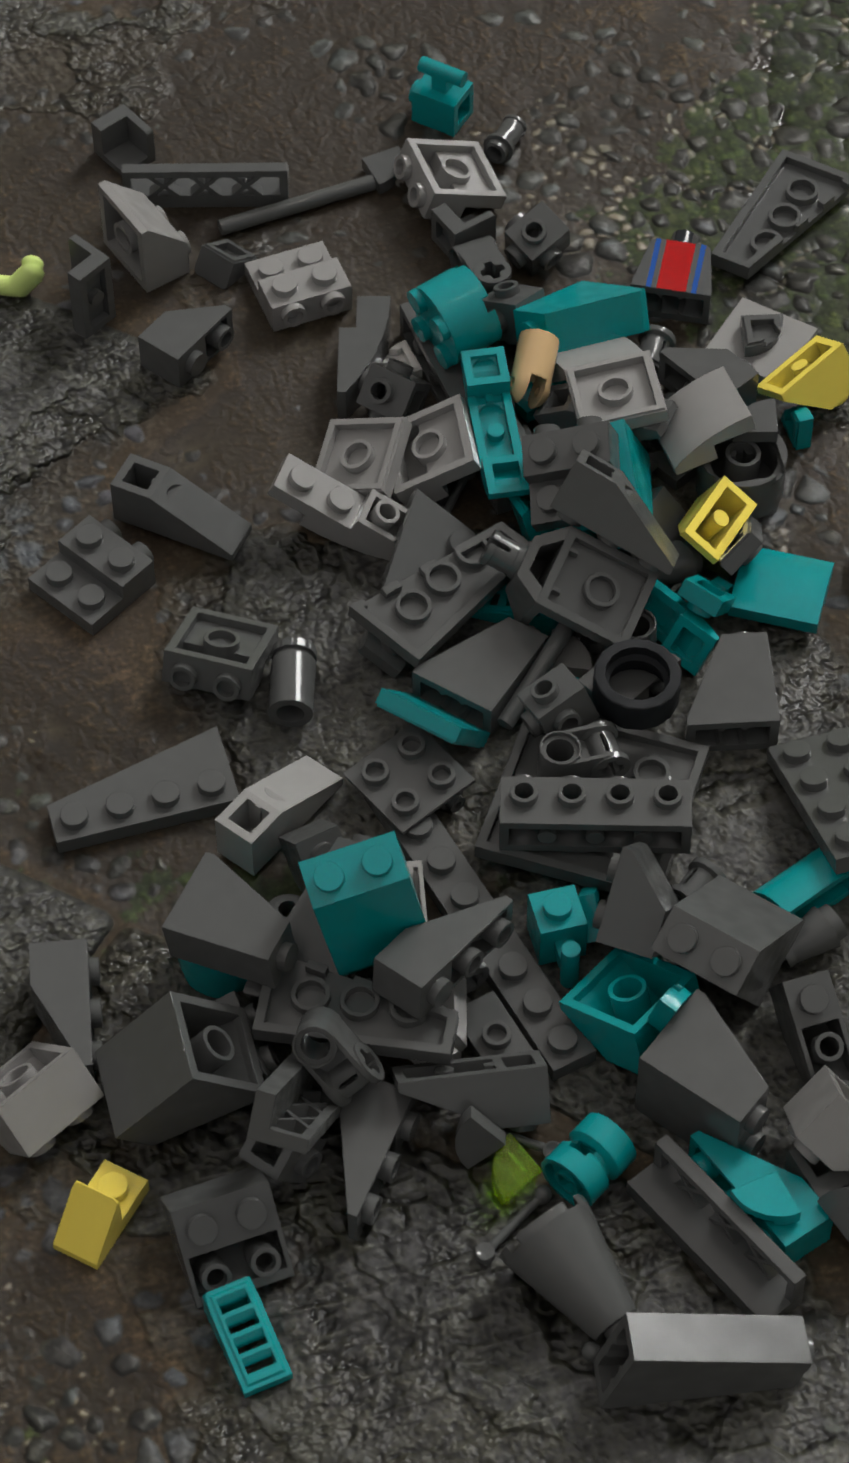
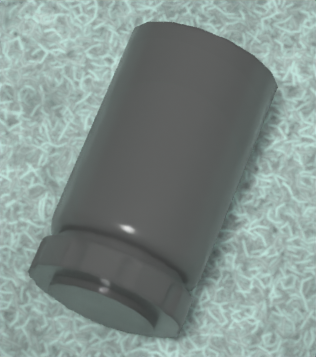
[268,637,317,727]

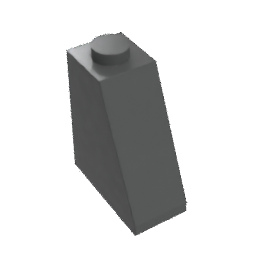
[412,617,548,739]
[684,631,781,751]
[162,852,298,989]

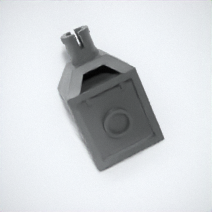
[479,525,660,648]

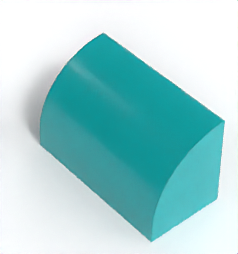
[753,847,849,918]

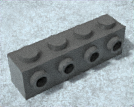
[499,774,692,854]

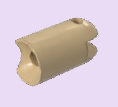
[510,329,560,409]

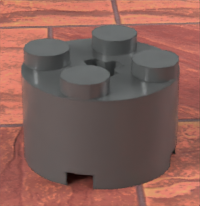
[696,434,788,519]

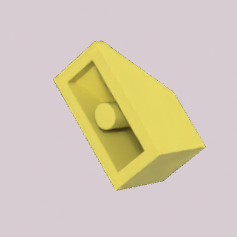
[757,335,849,410]
[677,475,757,565]

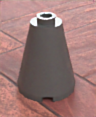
[500,1194,637,1341]

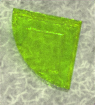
[491,1133,542,1206]

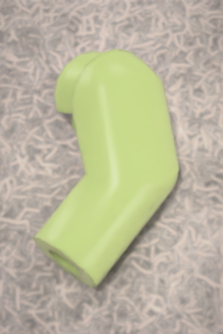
[0,255,45,297]

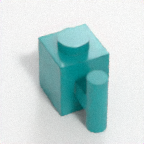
[408,56,474,137]
[526,884,588,988]

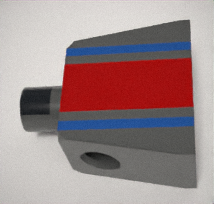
[631,229,712,325]

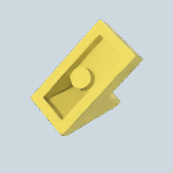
[53,1159,149,1270]

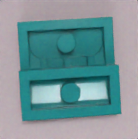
[728,548,834,634]

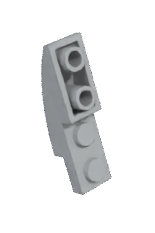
[267,453,407,561]

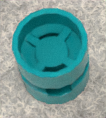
[541,1112,637,1206]

